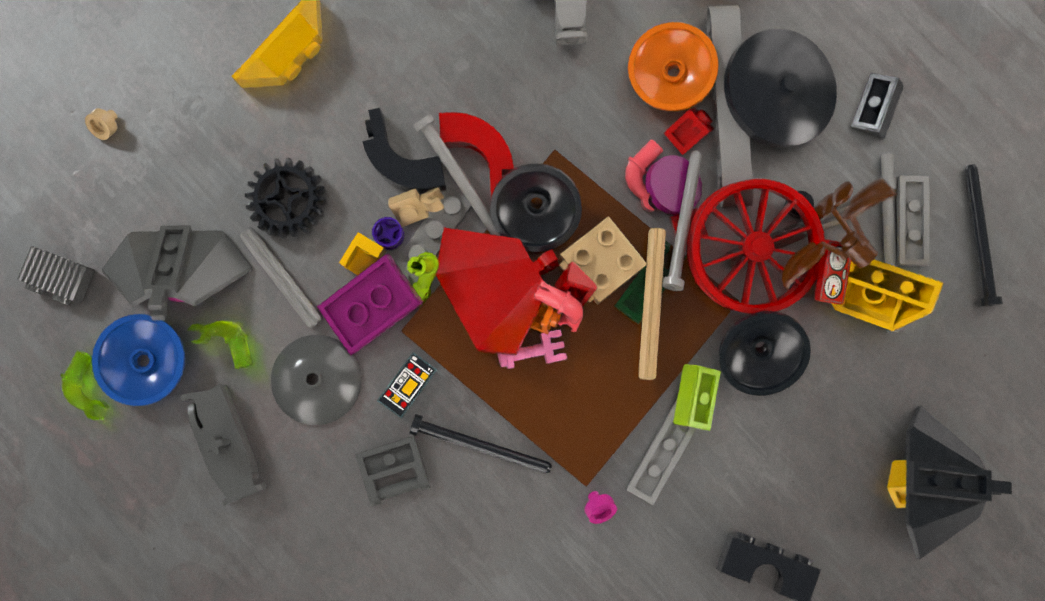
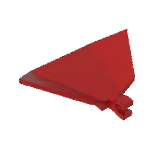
[436,227,559,355]

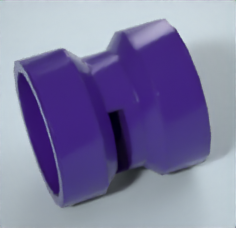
[372,217,405,251]

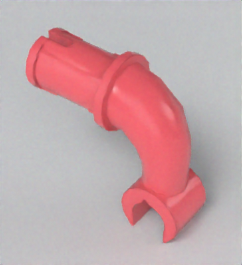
[625,139,663,212]
[533,280,583,332]

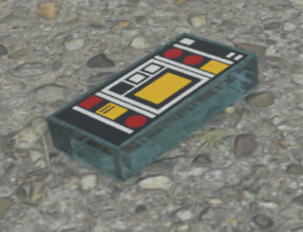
[377,352,438,419]

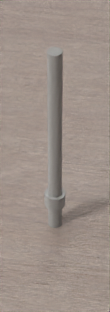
[879,154,899,333]

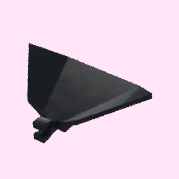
[906,406,1012,559]

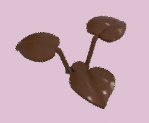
[782,179,897,290]

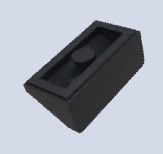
[851,73,903,139]

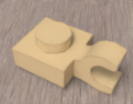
[388,187,444,227]

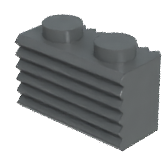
[17,246,95,305]

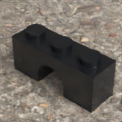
[716,532,821,601]

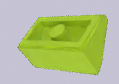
[673,364,721,431]

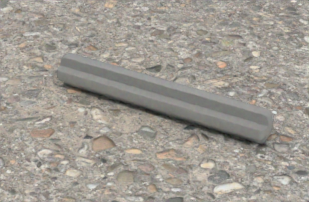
[240,228,322,328]

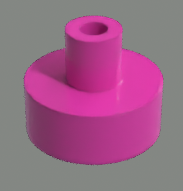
[584,491,617,524]

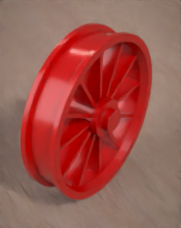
[686,179,825,314]

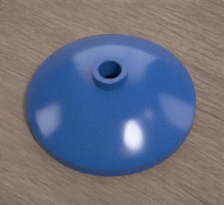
[92,314,185,406]

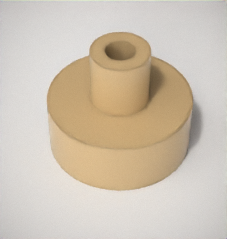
[85,108,118,140]

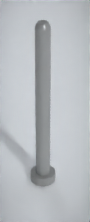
[413,114,500,236]
[662,151,702,291]

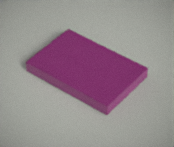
[317,254,424,356]

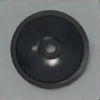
[490,163,582,252]
[718,311,811,396]

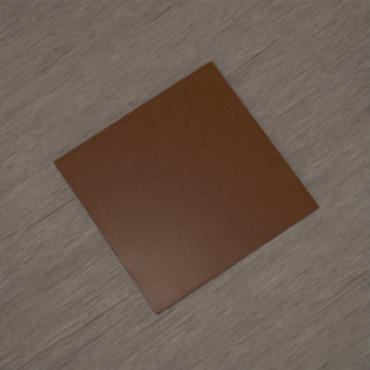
[401,149,739,487]

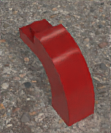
[439,112,514,198]

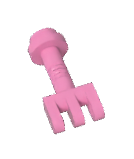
[498,329,567,369]

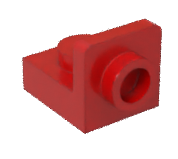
[664,107,714,155]

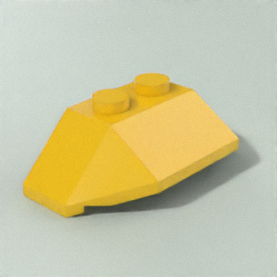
[231,0,322,88]
[831,259,944,331]

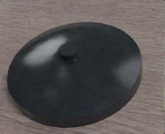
[724,28,837,148]

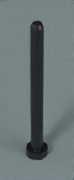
[965,164,1003,307]
[409,414,552,474]

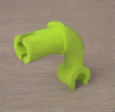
[407,252,439,306]

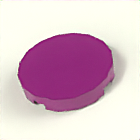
[645,155,702,215]

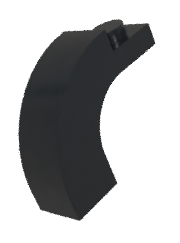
[362,108,447,194]

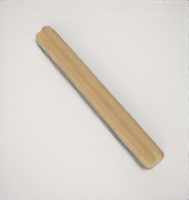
[639,228,666,380]

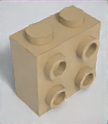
[559,216,647,305]

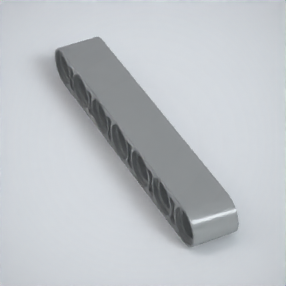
[707,5,754,207]

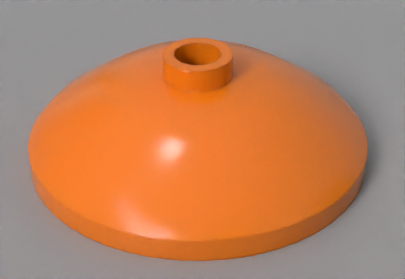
[628,22,718,111]

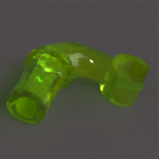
[187,320,253,369]
[60,350,109,420]

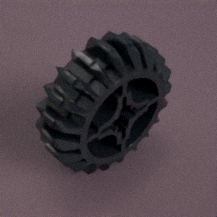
[245,158,327,239]

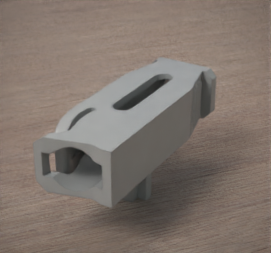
[554,0,587,45]

